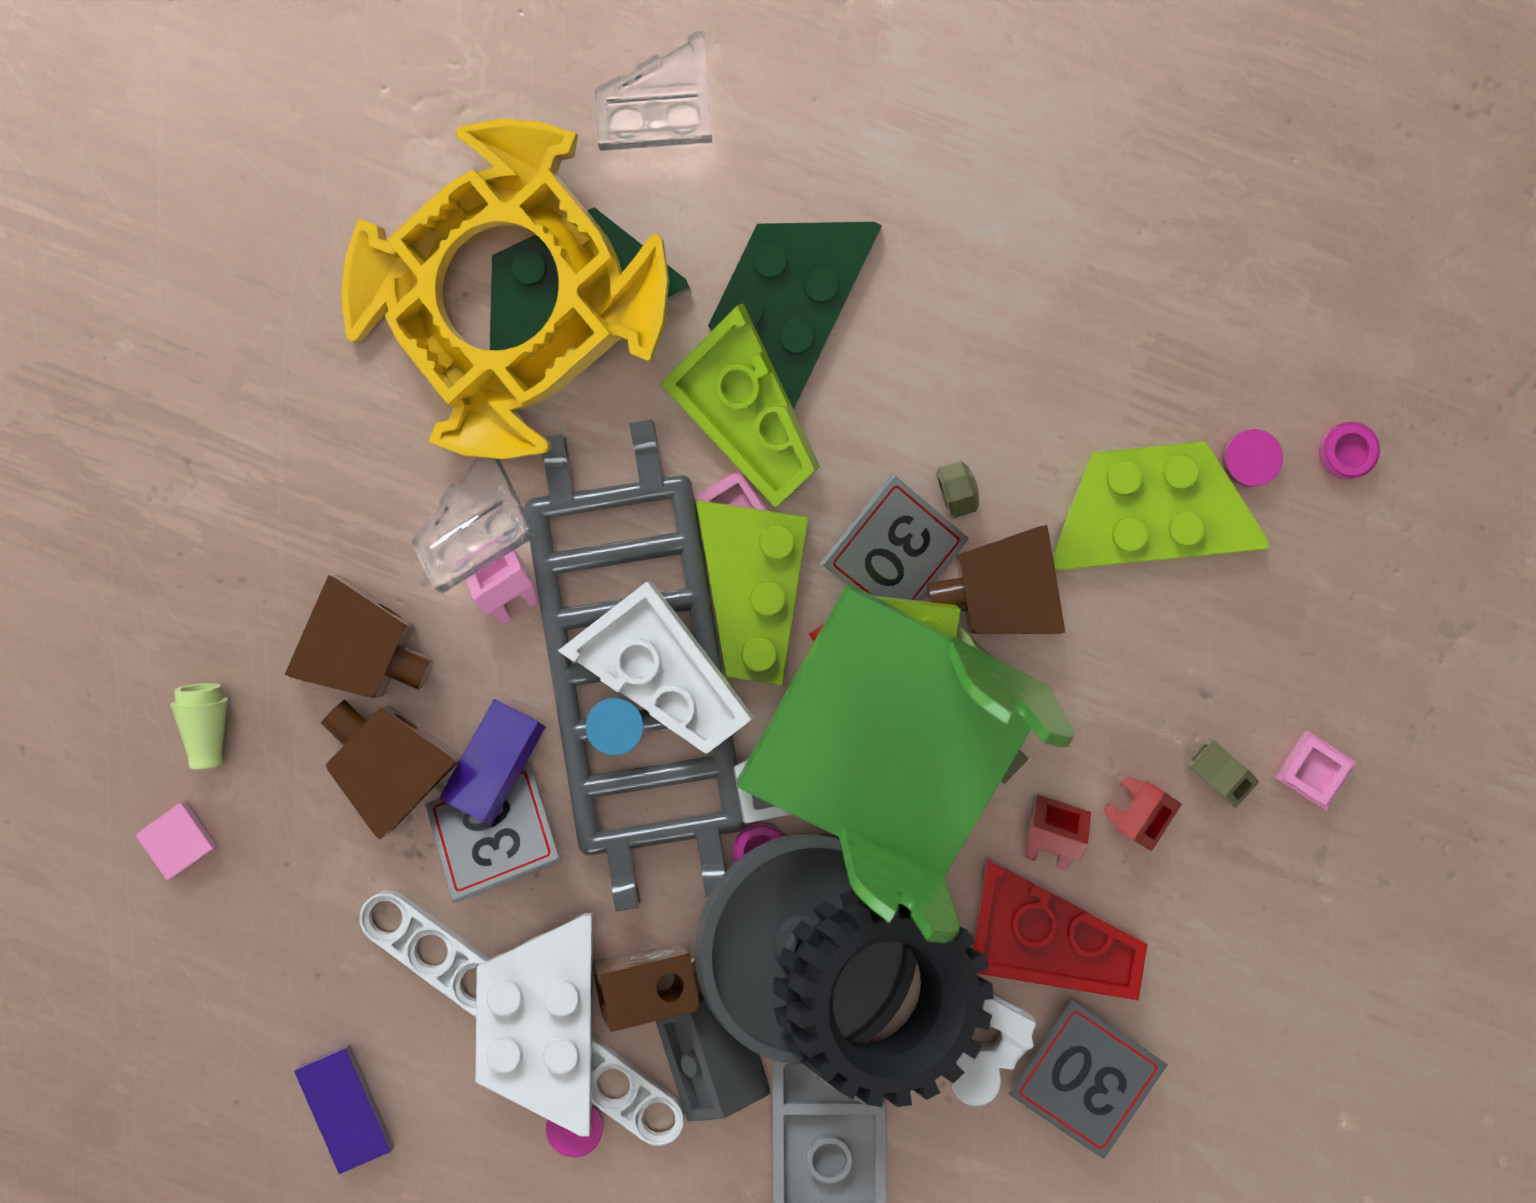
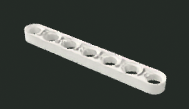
[359,890,685,1146]

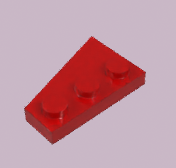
[972,858,1148,1001]

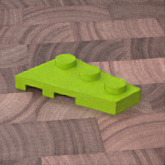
[660,303,820,508]
[695,499,809,685]

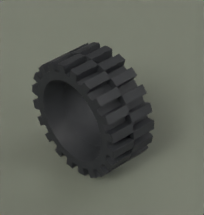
[773,890,994,1107]

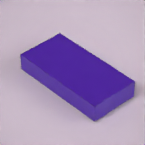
[439,699,546,826]
[294,1045,394,1174]

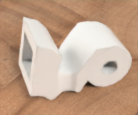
[950,994,1037,1106]

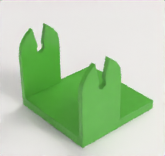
[737,582,1075,943]

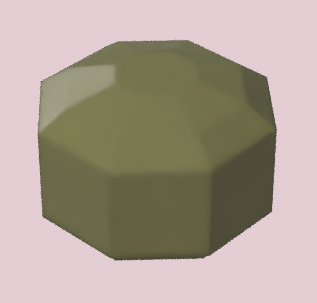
[936,461,979,519]

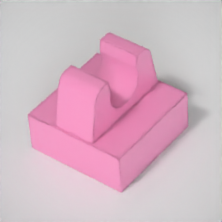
[464,545,538,624]

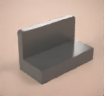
[655,1000,770,1122]

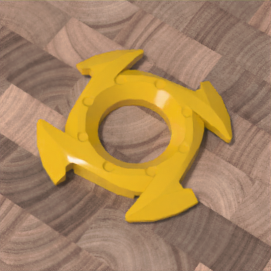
[341,118,669,460]

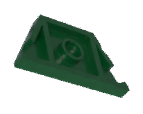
[490,207,691,351]
[708,222,882,410]

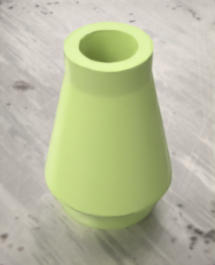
[170,683,228,769]

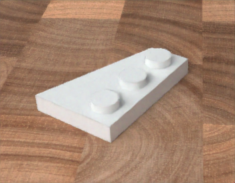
[558,581,755,754]

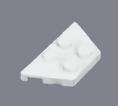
[476,913,593,1136]

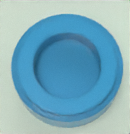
[586,697,643,755]

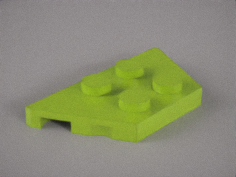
[1052,441,1269,570]

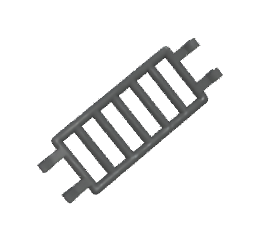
[525,420,746,912]

